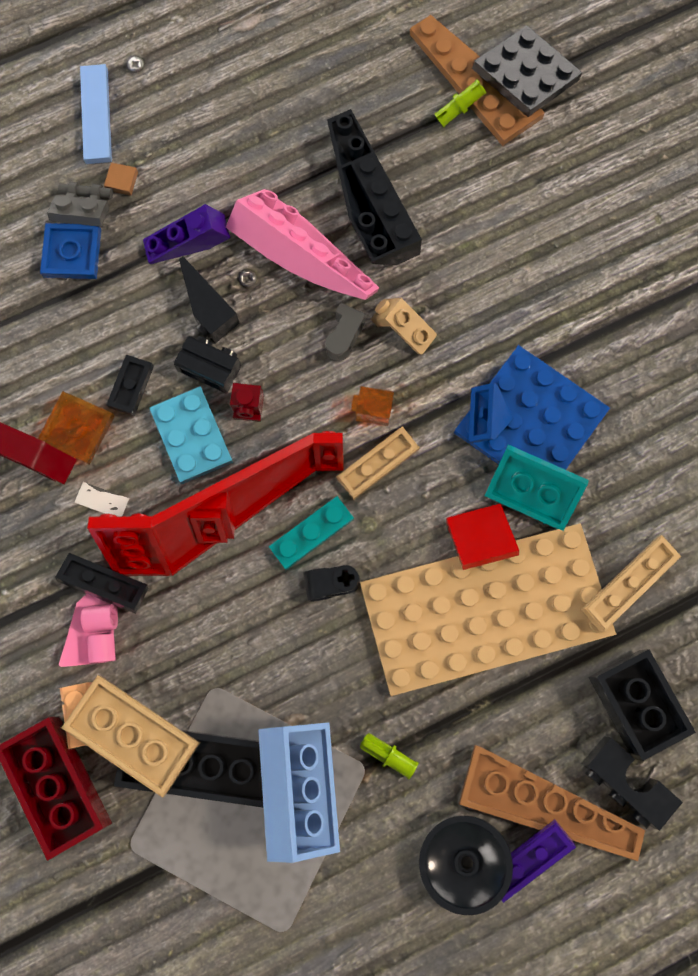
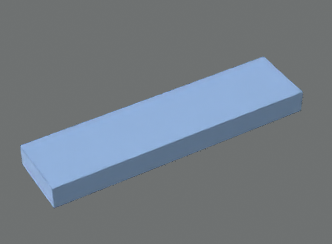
[80,64,112,164]

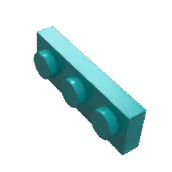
[269,496,354,570]

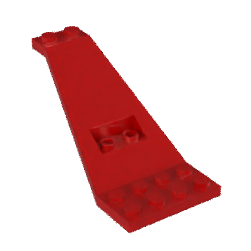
[87,431,344,576]

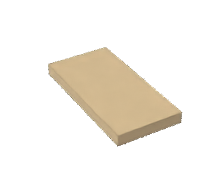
[62,675,200,798]

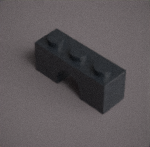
[581,736,683,831]

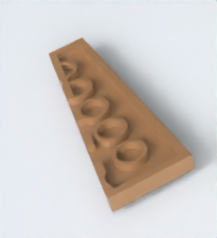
[410,15,545,146]
[459,745,645,861]

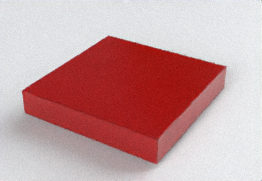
[446,503,519,570]

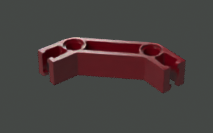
[0,422,77,485]

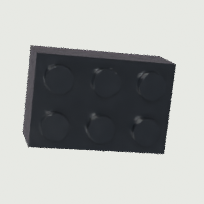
[588,649,696,761]

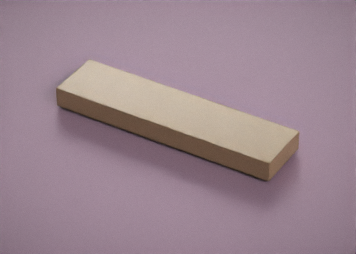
[581,535,681,632]

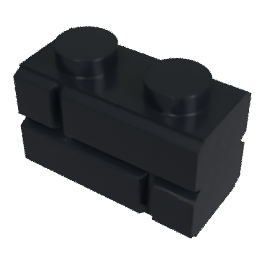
[174,336,241,394]

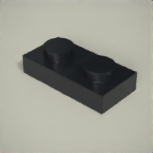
[106,355,154,416]

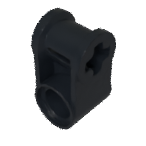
[303,565,360,602]

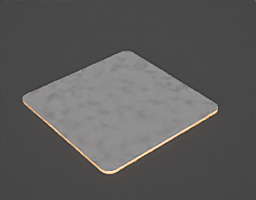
[131,688,365,932]

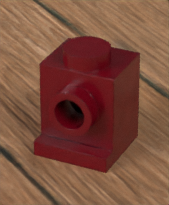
[230,383,264,422]

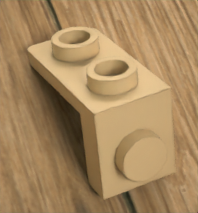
[370,298,437,354]

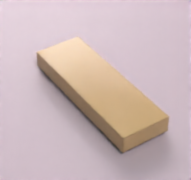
[336,427,420,500]

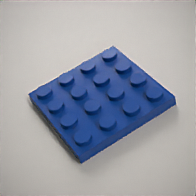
[454,345,610,470]

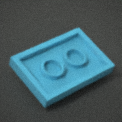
[150,386,233,484]

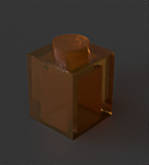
[351,386,394,426]

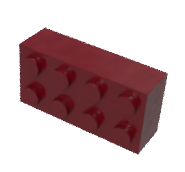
[0,716,112,861]

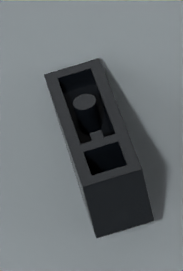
[179,256,240,344]

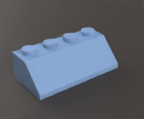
[258,722,340,863]

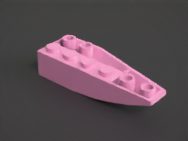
[225,189,379,300]

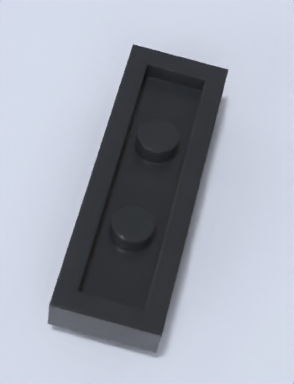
[55,553,149,614]

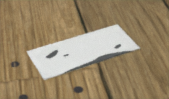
[74,482,129,517]

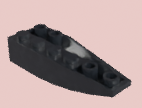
[327,109,422,265]

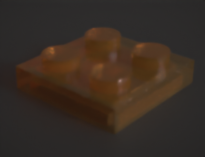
[38,391,115,465]

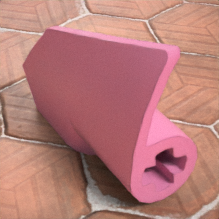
[59,594,118,667]

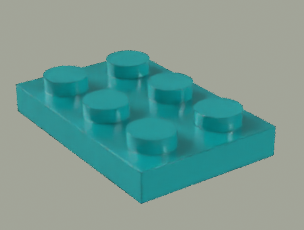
[484,445,589,531]

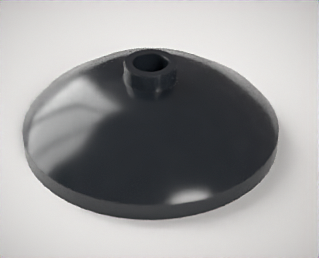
[419,815,513,915]

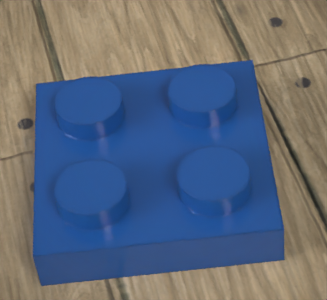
[40,223,101,279]

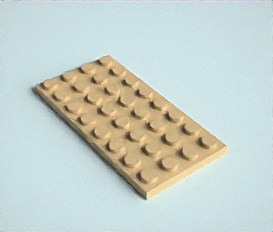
[360,523,616,696]

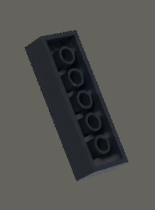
[114,730,264,808]

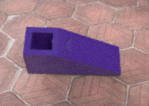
[143,204,230,264]

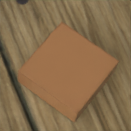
[104,162,138,196]

